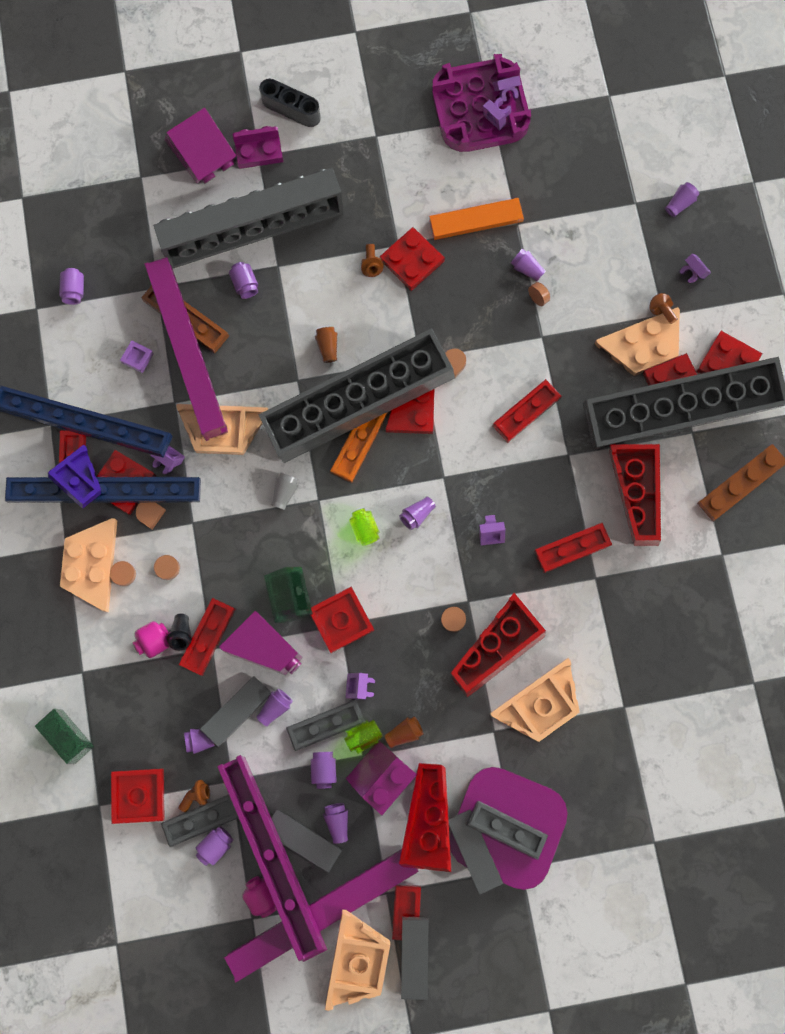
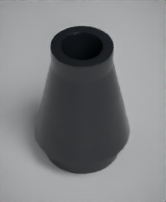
[167,613,192,651]

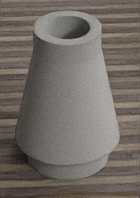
[271,473,299,510]

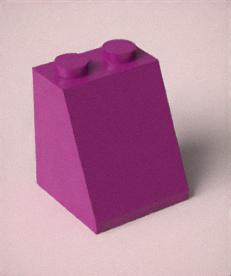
[165,108,236,184]
[219,611,303,675]
[346,741,417,815]

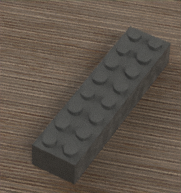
[153,168,344,269]
[258,328,455,463]
[583,356,785,449]

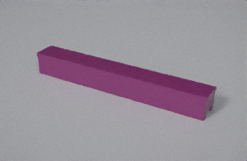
[144,257,228,441]
[217,755,327,962]
[224,849,419,983]

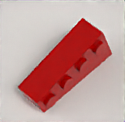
[609,444,661,546]
[451,593,546,698]

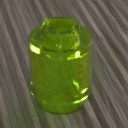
[349,508,380,546]
[344,719,383,754]

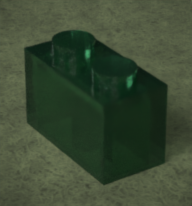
[264,567,313,623]
[35,709,94,764]

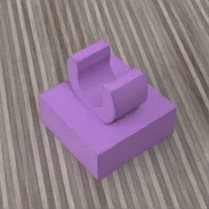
[493,76,521,101]
[483,97,511,131]
[680,254,711,283]
[120,340,154,374]
[151,446,185,475]
[479,515,505,545]
[345,673,375,699]

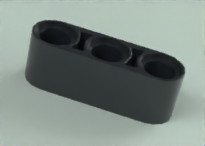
[259,78,321,127]

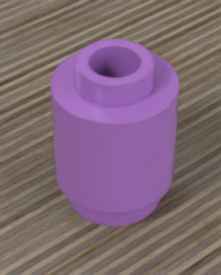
[229,262,258,299]
[59,268,84,305]
[310,752,337,789]
[196,826,234,866]

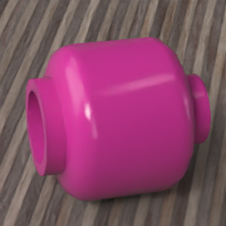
[132,621,169,658]
[242,876,277,918]

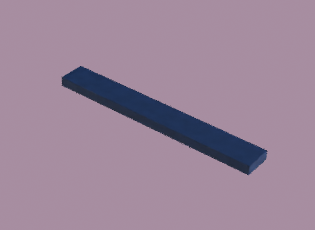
[0,386,173,458]
[5,477,201,503]

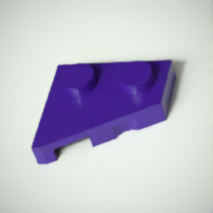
[48,445,101,509]

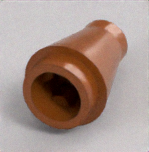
[315,327,338,363]
[384,716,424,748]

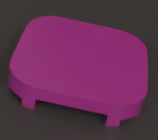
[432,54,531,152]
[449,767,568,890]

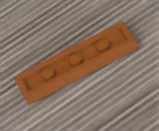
[141,285,229,353]
[697,444,785,522]

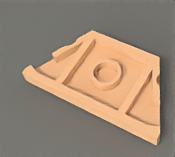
[595,307,680,376]
[176,404,268,455]
[60,518,117,612]
[490,658,580,742]
[325,909,390,1011]

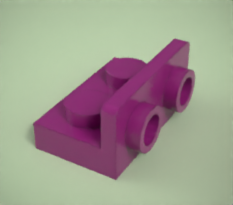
[233,126,283,169]

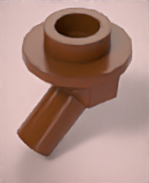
[361,244,384,277]
[649,293,678,324]
[178,780,210,812]

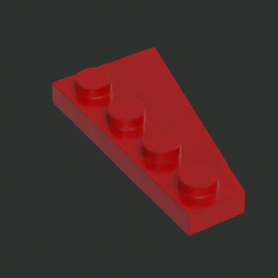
[386,389,435,434]
[399,763,451,872]

